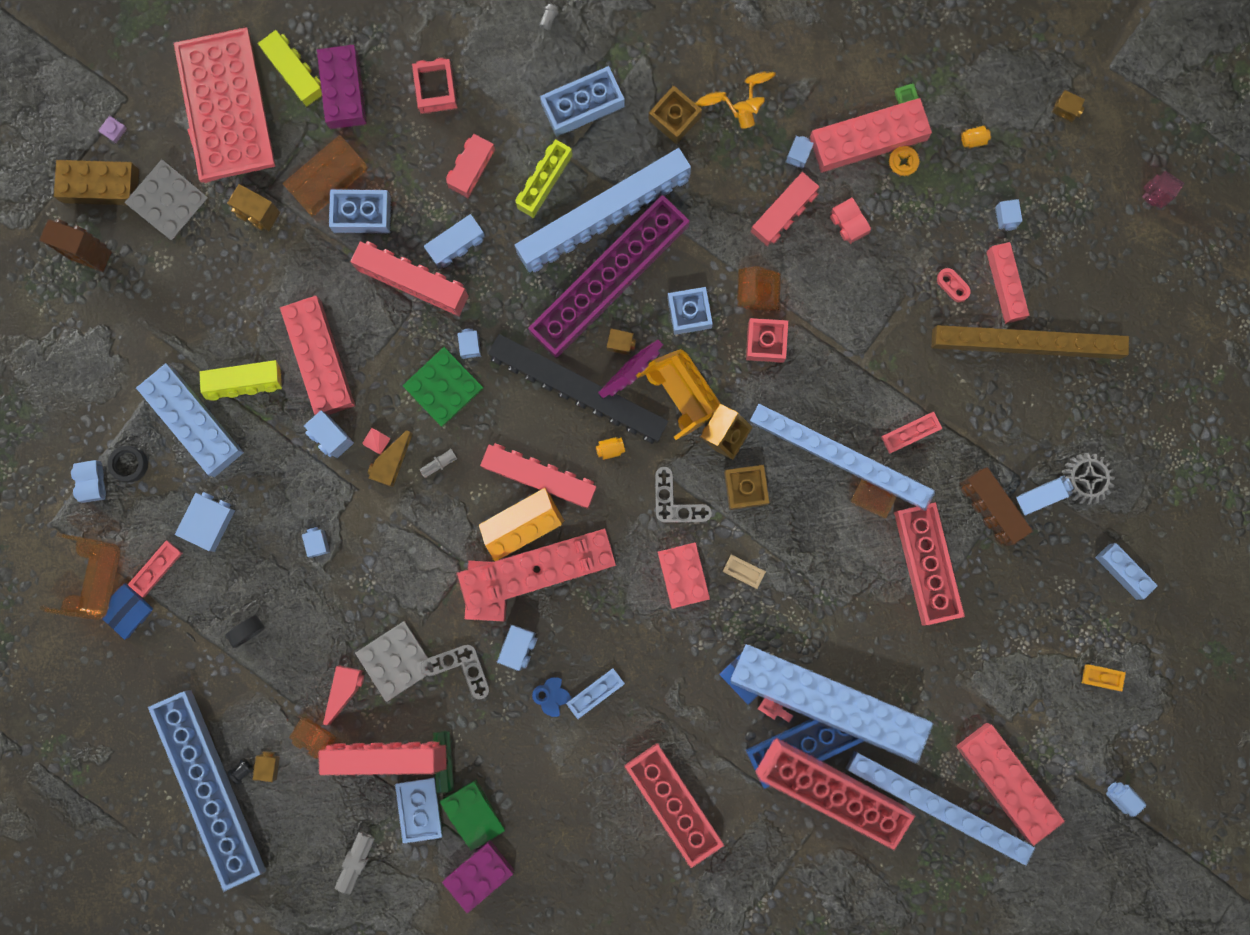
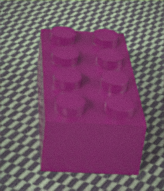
[317,45,367,129]

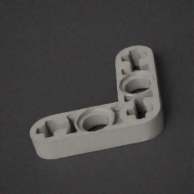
[655,467,712,523]
[421,645,489,700]

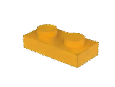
[1082,664,1126,691]

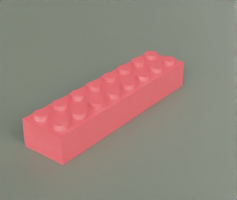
[756,738,915,850]

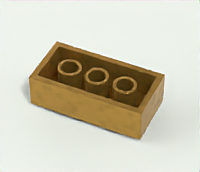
[54,160,139,205]

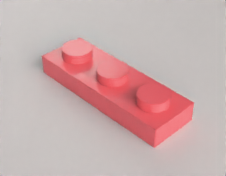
[881,412,942,454]
[128,540,183,597]

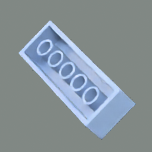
[136,363,244,477]

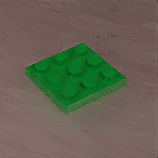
[403,347,484,427]

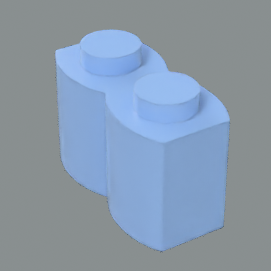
[71,460,106,503]
[1106,782,1146,816]

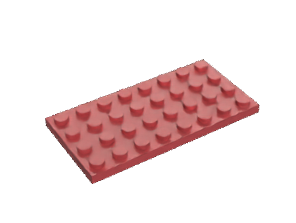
[174,27,276,183]

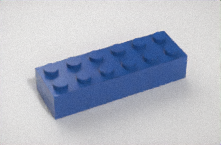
[745,718,864,789]

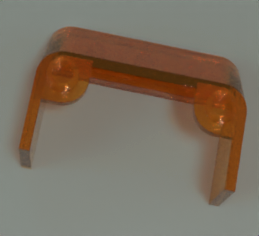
[40,533,120,620]

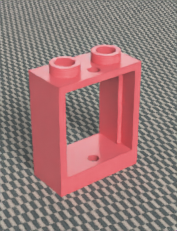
[412,58,457,114]

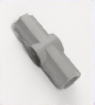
[335,832,375,895]

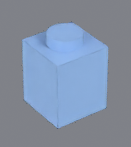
[786,136,814,169]
[995,199,1022,230]
[458,329,481,359]
[302,527,330,558]

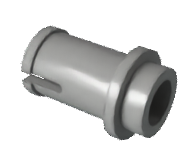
[539,4,558,30]

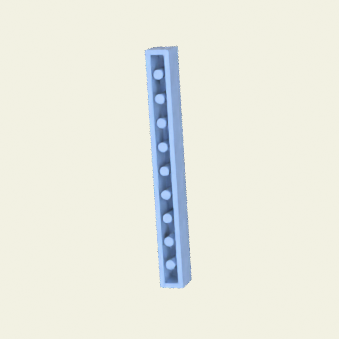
[750,404,935,511]
[846,751,1035,865]

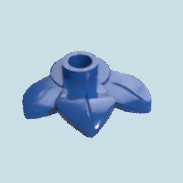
[532,677,571,717]

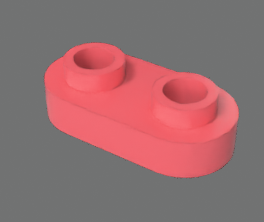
[937,268,970,302]

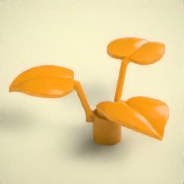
[695,72,776,128]

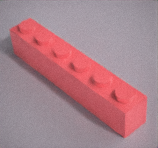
[480,443,597,509]

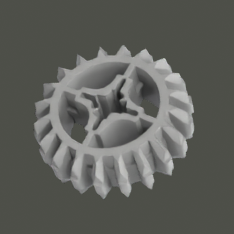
[1062,453,1115,505]

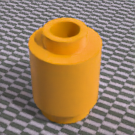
[961,126,991,148]
[596,437,625,460]

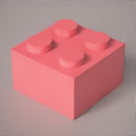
[746,318,788,363]

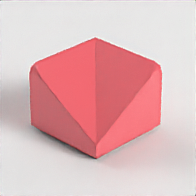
[362,428,390,455]

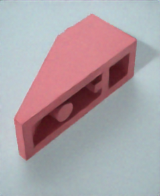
[323,666,364,725]

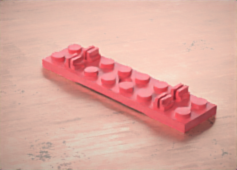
[457,529,616,611]

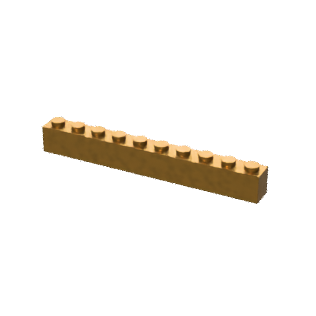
[932,325,1129,359]

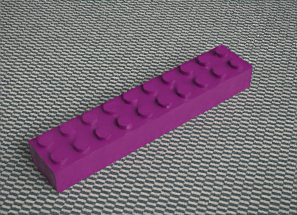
[528,195,690,359]

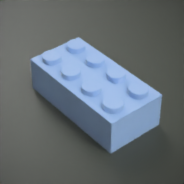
[540,66,624,137]

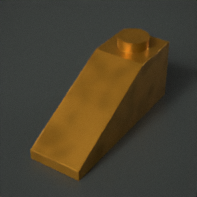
[368,430,413,487]

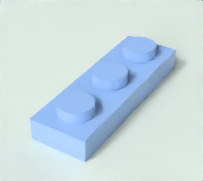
[566,668,625,719]

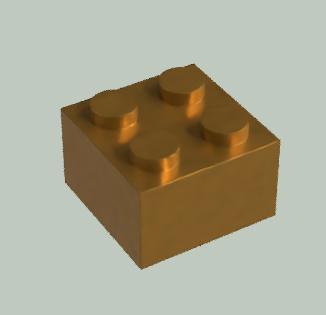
[648,85,702,144]
[227,184,281,231]
[700,404,753,460]
[724,465,769,510]

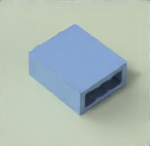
[1016,476,1074,515]
[175,492,235,552]

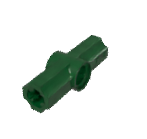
[433,731,454,793]

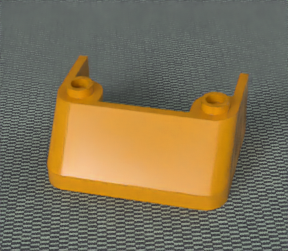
[636,349,720,440]

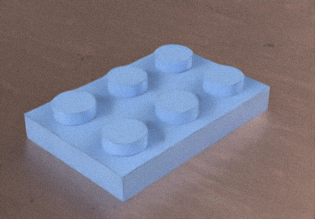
[395,778,443,843]

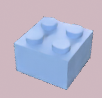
[668,287,712,335]
[304,410,354,458]
[497,625,538,671]

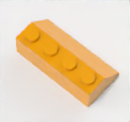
[479,488,564,561]

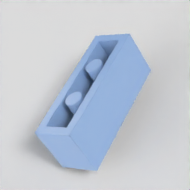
[424,214,485,268]
[1095,543,1157,600]

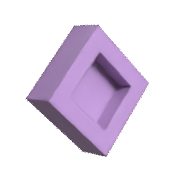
[98,116,127,143]

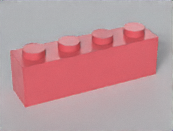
[751,172,819,246]
[987,242,1029,324]

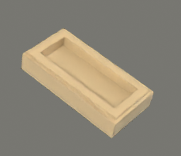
[722,554,765,589]

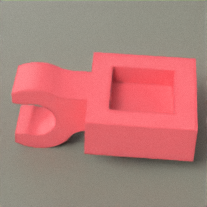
[758,698,793,722]

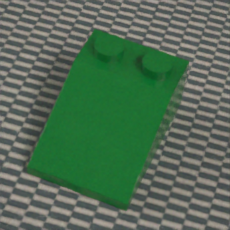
[440,779,506,851]

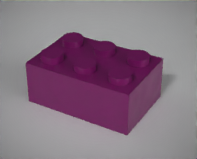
[442,840,515,913]

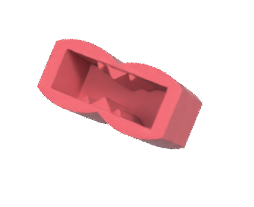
[830,198,871,244]

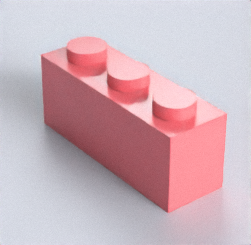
[446,134,495,198]

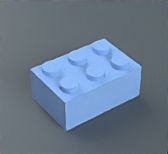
[329,190,391,233]

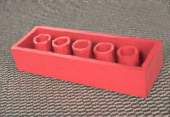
[810,98,932,173]
[350,241,469,316]
[280,296,355,415]
[894,502,965,625]
[956,723,1065,845]
[319,742,446,775]
[625,743,724,868]

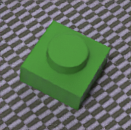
[894,83,918,104]

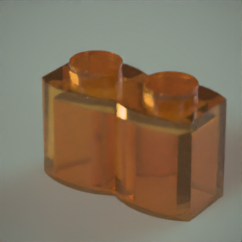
[289,717,337,759]

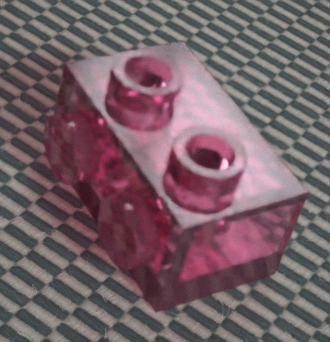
[1142,171,1185,209]

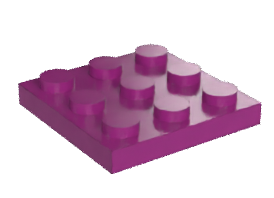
[598,339,663,398]

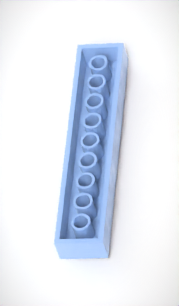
[515,148,691,273]
[731,644,933,763]
[148,690,266,891]

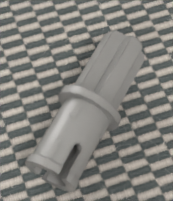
[420,449,457,477]

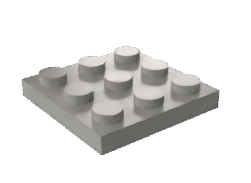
[125,159,208,240]
[355,621,435,702]

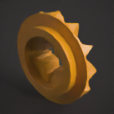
[889,146,919,176]

